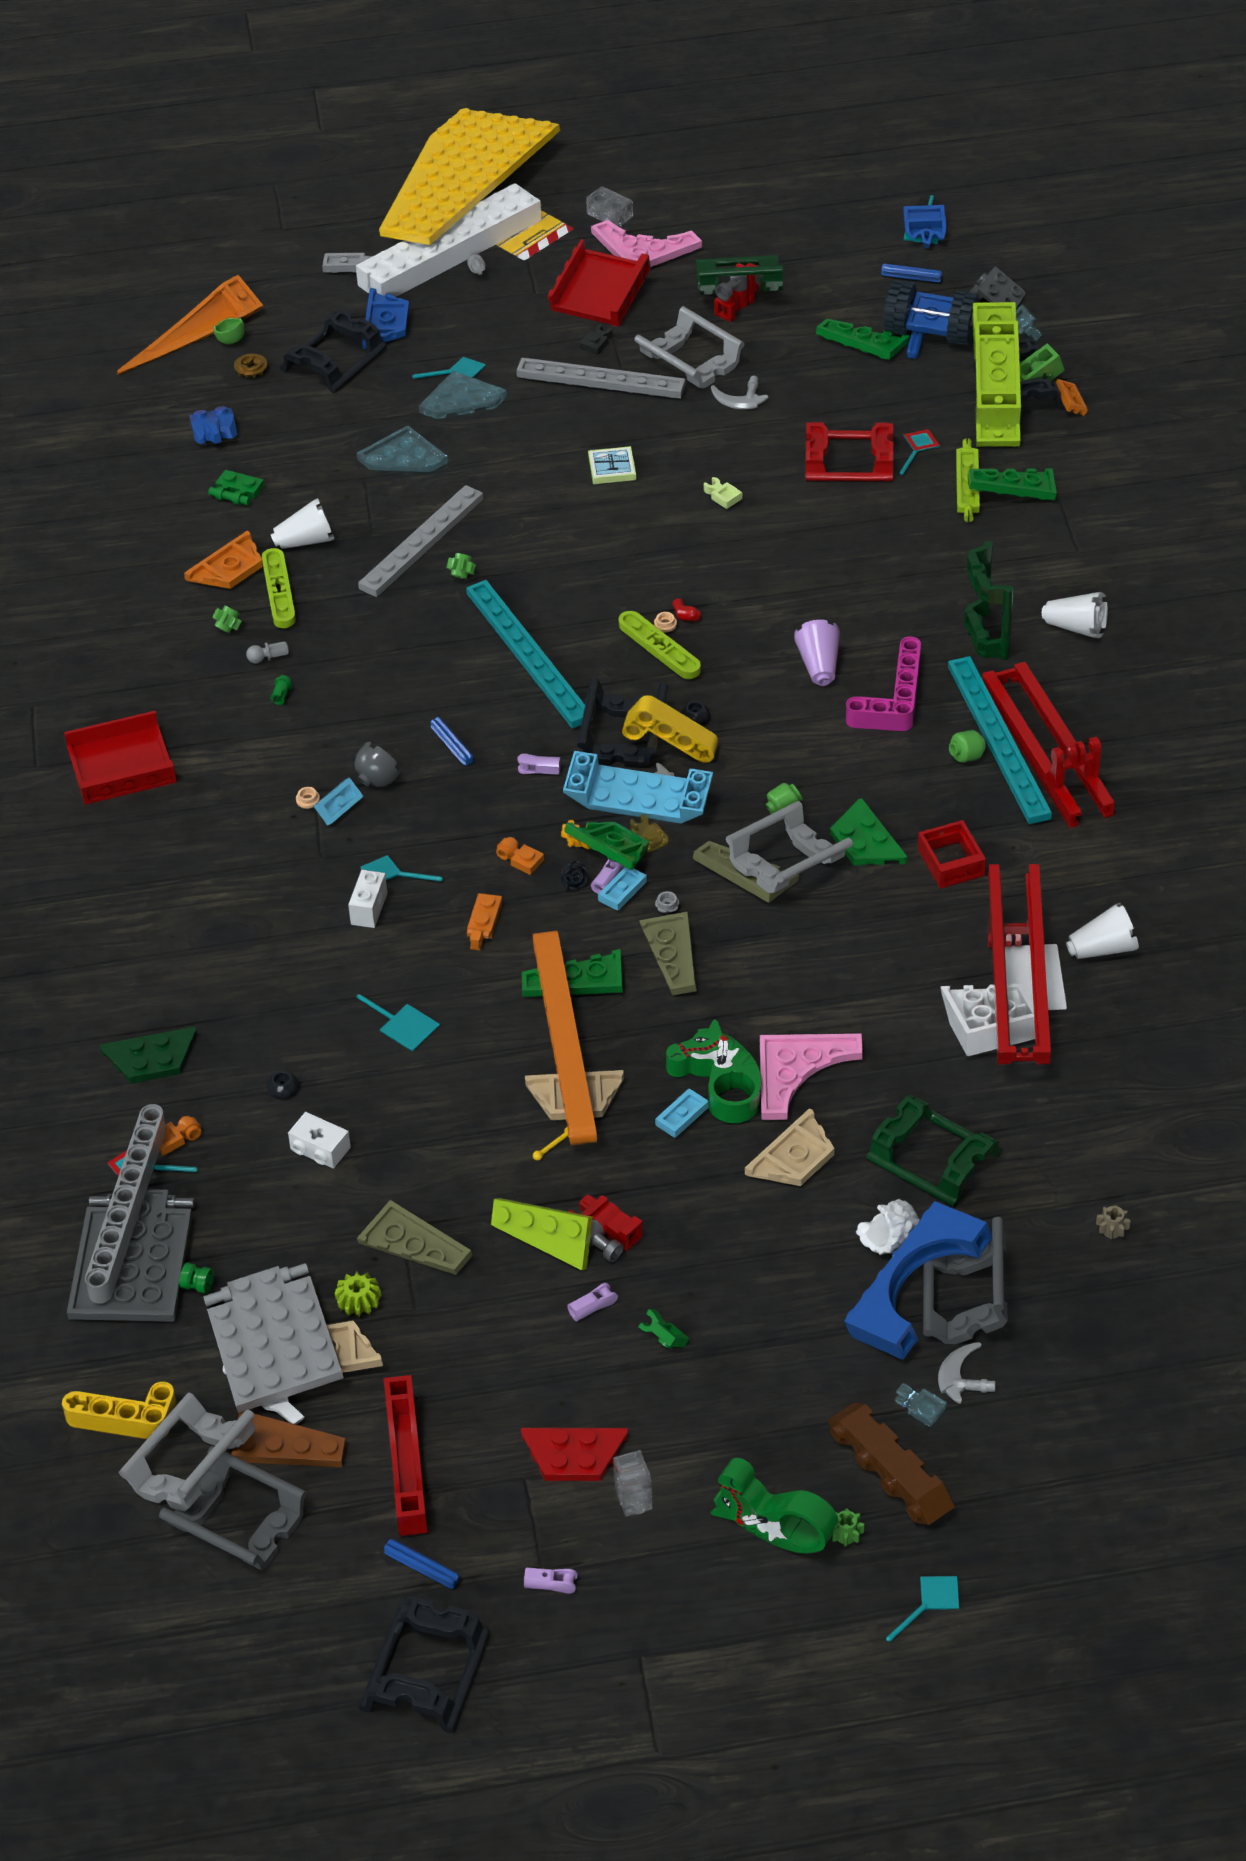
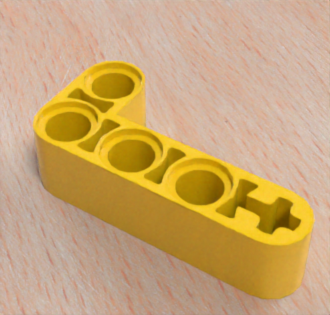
[622,695,718,763]
[62,1382,177,1439]

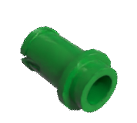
[270,675,292,705]

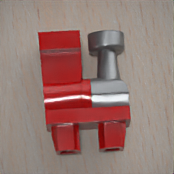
[714,263,758,322]
[568,1194,643,1262]

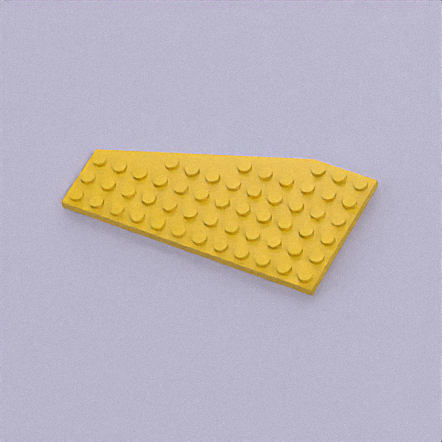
[379,108,560,245]

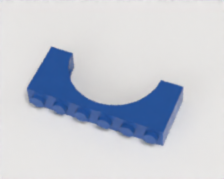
[844,1201,992,1360]

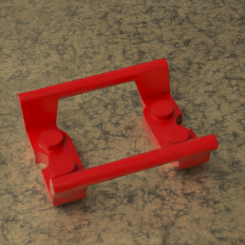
[806,422,893,481]

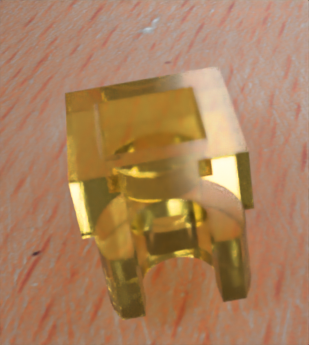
[630,814,668,853]

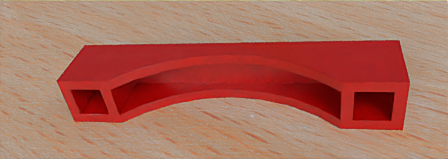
[384,1375,428,1536]

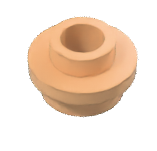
[654,612,677,633]
[296,787,320,809]

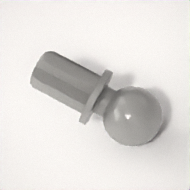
[467,254,485,275]
[246,641,289,663]

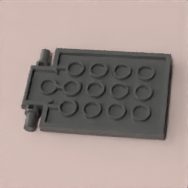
[67,1190,195,1321]

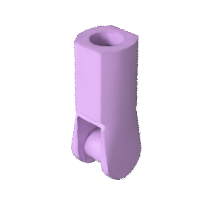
[517,754,561,774]
[591,859,625,894]
[568,1283,618,1322]
[524,1568,578,1594]

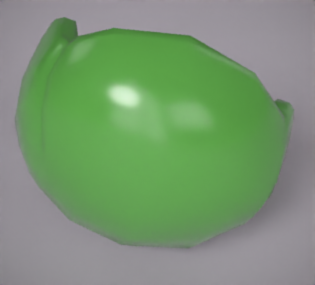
[213,318,245,344]

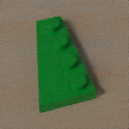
[816,319,910,360]
[967,468,1057,500]
[522,949,622,997]

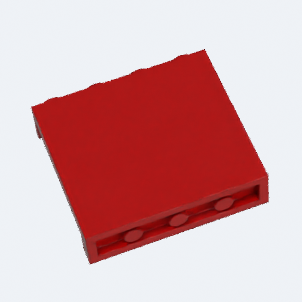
[548,239,651,327]
[64,711,177,805]

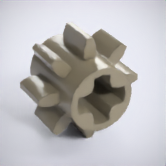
[1096,1205,1130,1239]

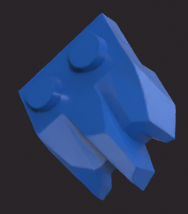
[903,205,946,248]
[189,406,238,444]

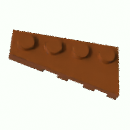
[231,1411,346,1467]

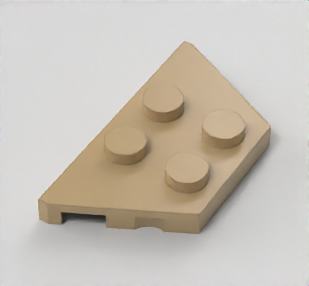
[525,1070,624,1120]
[745,1108,834,1186]
[327,1321,383,1373]

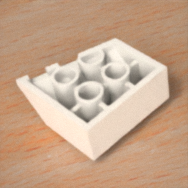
[941,984,1035,1056]

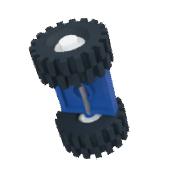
[883,279,980,346]

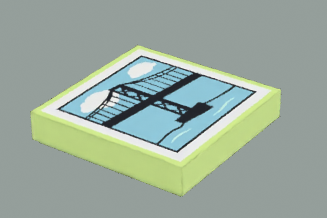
[588,446,636,484]

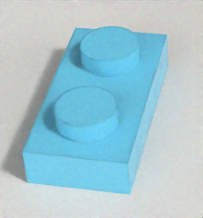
[314,778,363,825]
[598,867,647,911]
[655,1089,709,1138]

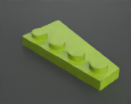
[491,1198,593,1270]

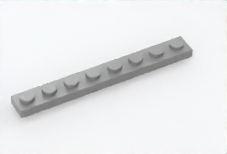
[516,358,686,399]
[358,485,483,597]

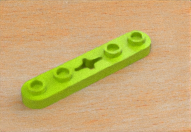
[262,548,296,629]
[619,611,701,679]

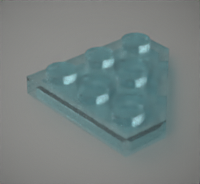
[419,371,507,419]
[357,425,448,472]

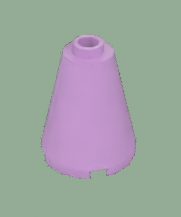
[794,620,840,686]

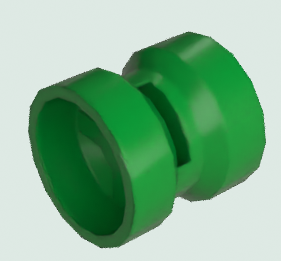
[179,1262,214,1294]

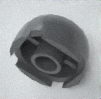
[354,742,402,787]

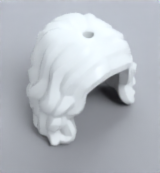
[856,1199,920,1255]

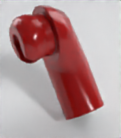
[672,598,701,621]

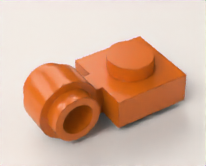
[496,837,544,875]
[159,1116,201,1156]

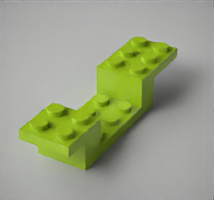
[973,302,1021,447]

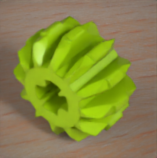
[335,1271,381,1317]

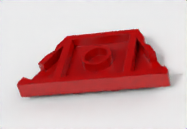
[521,1428,628,1481]

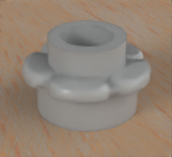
[655,891,679,914]

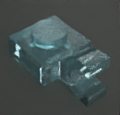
[1016,304,1042,341]
[895,1383,947,1427]

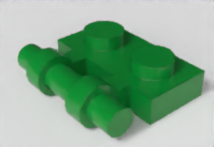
[208,470,264,505]

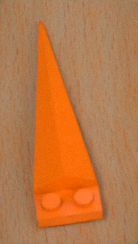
[117,275,263,375]

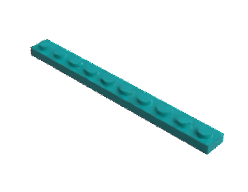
[466,580,592,728]
[948,656,1052,824]

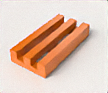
[1056,379,1088,416]

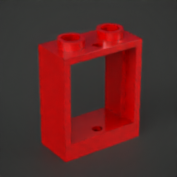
[918,820,986,889]

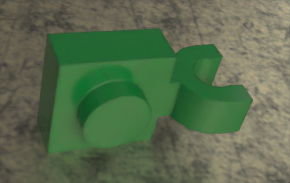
[639,1309,689,1348]

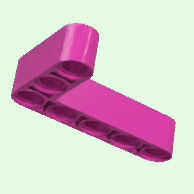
[846,636,921,731]

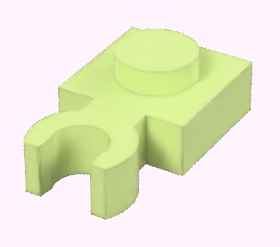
[704,477,742,509]

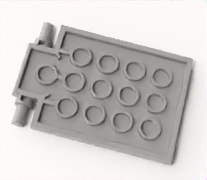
[203,1263,344,1413]

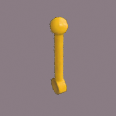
[533,1127,569,1161]

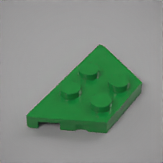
[830,798,907,865]
[565,822,649,870]

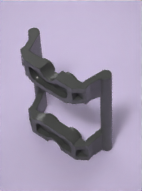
[923,1217,1008,1344]
[159,1446,307,1570]

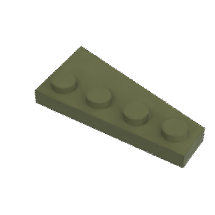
[693,841,800,903]
[639,912,697,996]
[357,1200,473,1275]

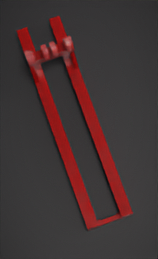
[982,662,1115,828]
[988,864,1051,1064]

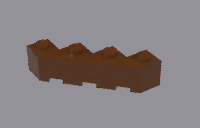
[827,1403,955,1525]

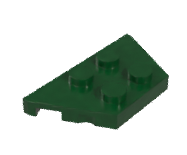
[99,1026,197,1084]

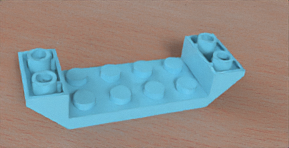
[563,751,713,823]

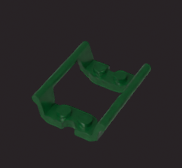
[696,255,783,295]
[964,541,1014,660]
[866,1094,1003,1208]

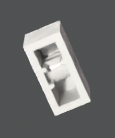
[348,870,387,928]
[288,1112,351,1169]

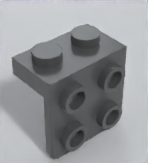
[969,266,1025,307]

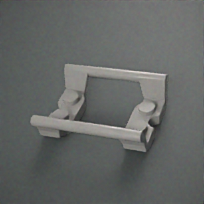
[634,306,744,388]
[726,801,853,893]
[119,1393,256,1511]

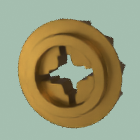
[234,354,267,379]

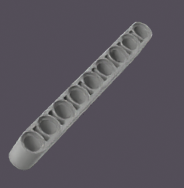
[85,1104,166,1304]

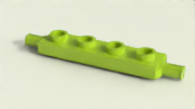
[956,438,980,522]

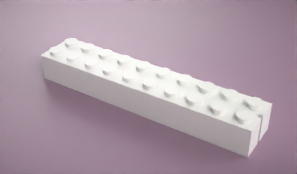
[356,183,541,297]

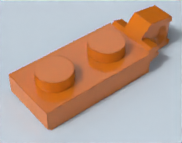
[467,893,502,951]

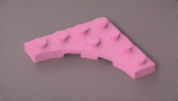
[591,220,702,267]
[760,1034,862,1120]

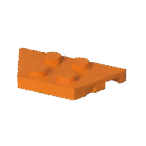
[184,531,263,589]

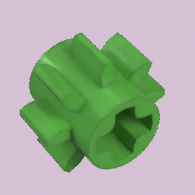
[446,553,476,579]
[213,605,242,633]
[833,1509,864,1546]

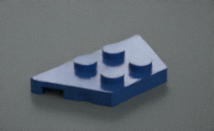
[362,288,410,349]

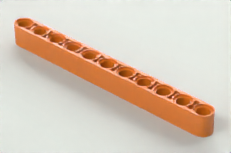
[533,930,597,1146]

